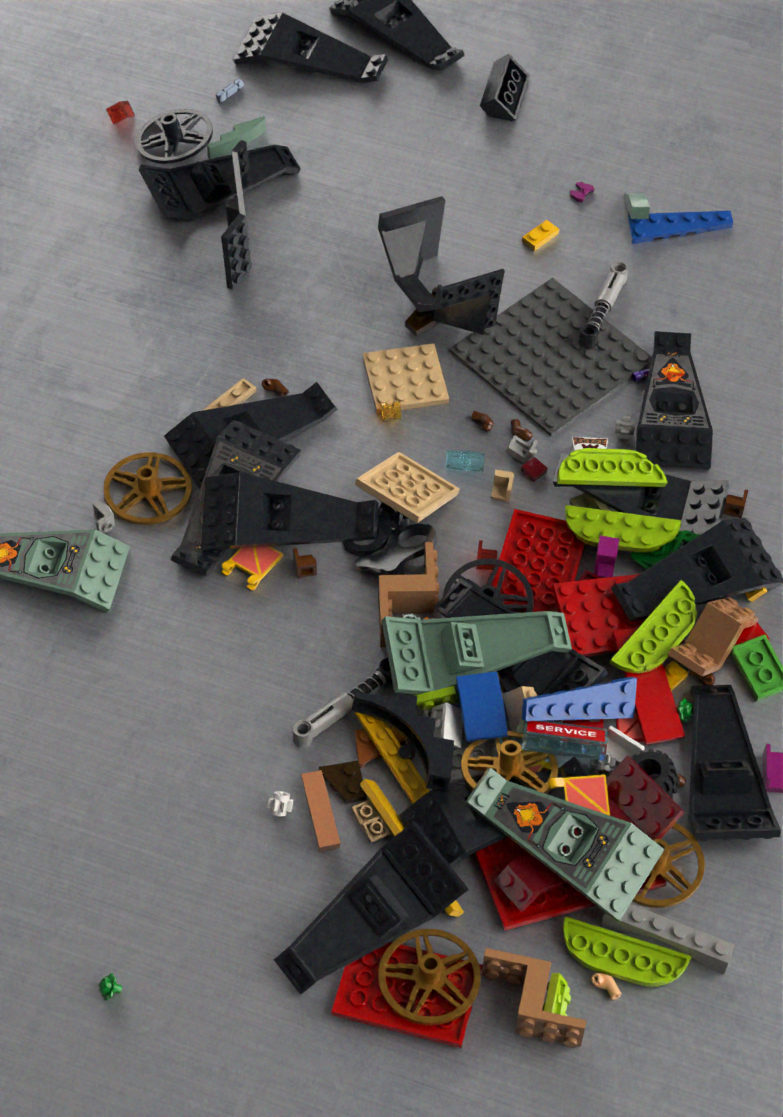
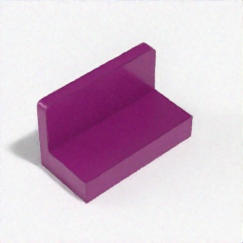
[762,744,783,793]

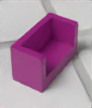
[594,536,619,578]

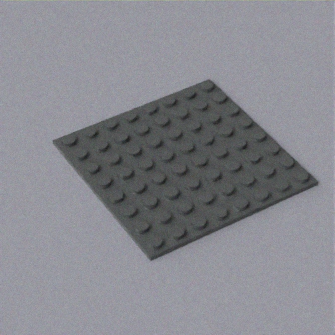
[449,278,652,436]

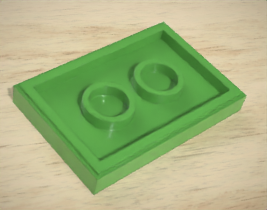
[730,635,783,702]

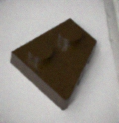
[319,760,366,804]

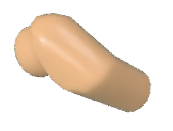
[591,973,621,1000]

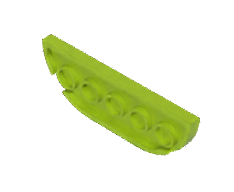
[557,448,667,487]
[565,505,681,552]
[609,580,697,673]
[563,916,692,987]

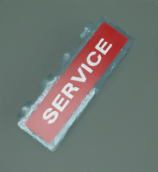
[521,721,608,761]

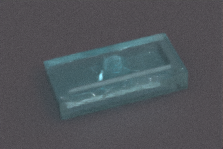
[446,450,485,472]

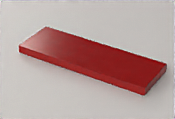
[612,627,685,745]

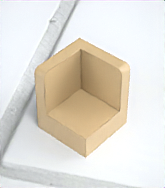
[491,470,514,502]

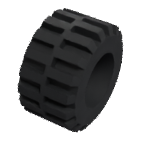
[632,749,679,798]

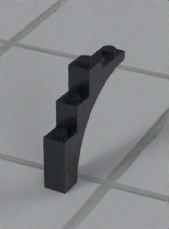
[351,691,454,792]

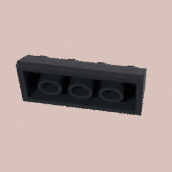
[480,54,530,121]

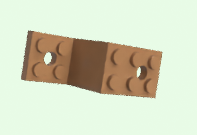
[378,542,439,647]
[668,597,759,676]
[481,948,587,1047]

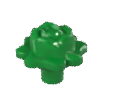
[676,698,694,723]
[99,973,122,1001]

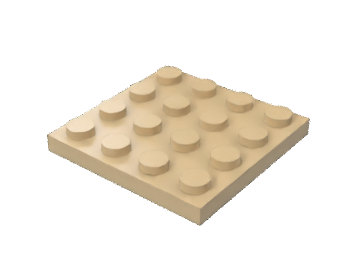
[363,343,449,414]
[355,452,460,523]

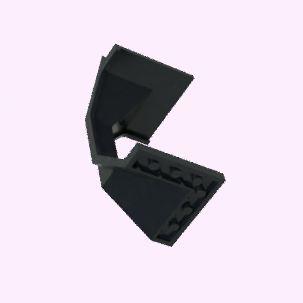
[378,196,505,335]

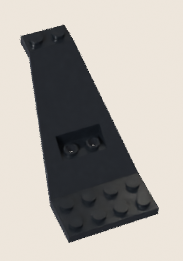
[552,453,730,545]

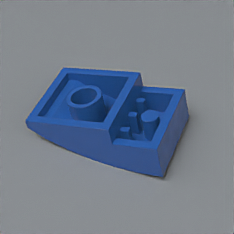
[456,671,508,742]

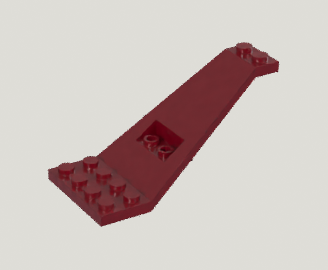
[494,756,685,911]

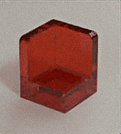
[106,101,135,125]
[476,540,497,571]

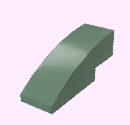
[624,193,650,219]

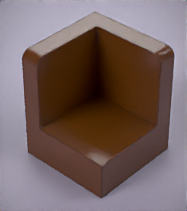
[723,489,748,518]
[293,548,317,578]

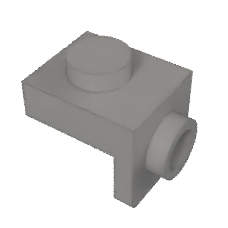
[505,435,538,463]
[93,500,115,533]

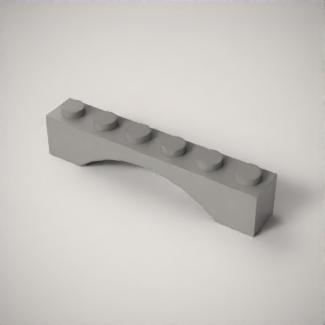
[601,904,735,974]

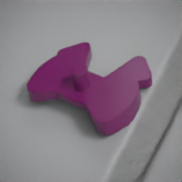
[570,182,595,202]

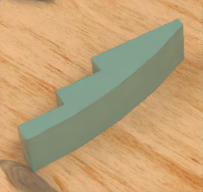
[207,116,266,159]

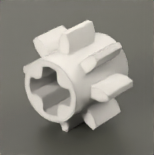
[267,791,294,816]

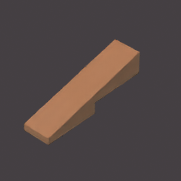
[301,770,340,852]

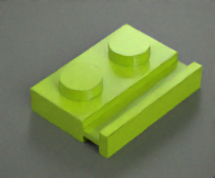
[414,686,459,712]

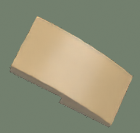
[351,799,390,843]

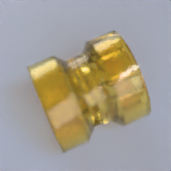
[380,401,402,421]

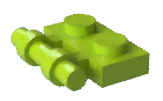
[543,973,571,1016]

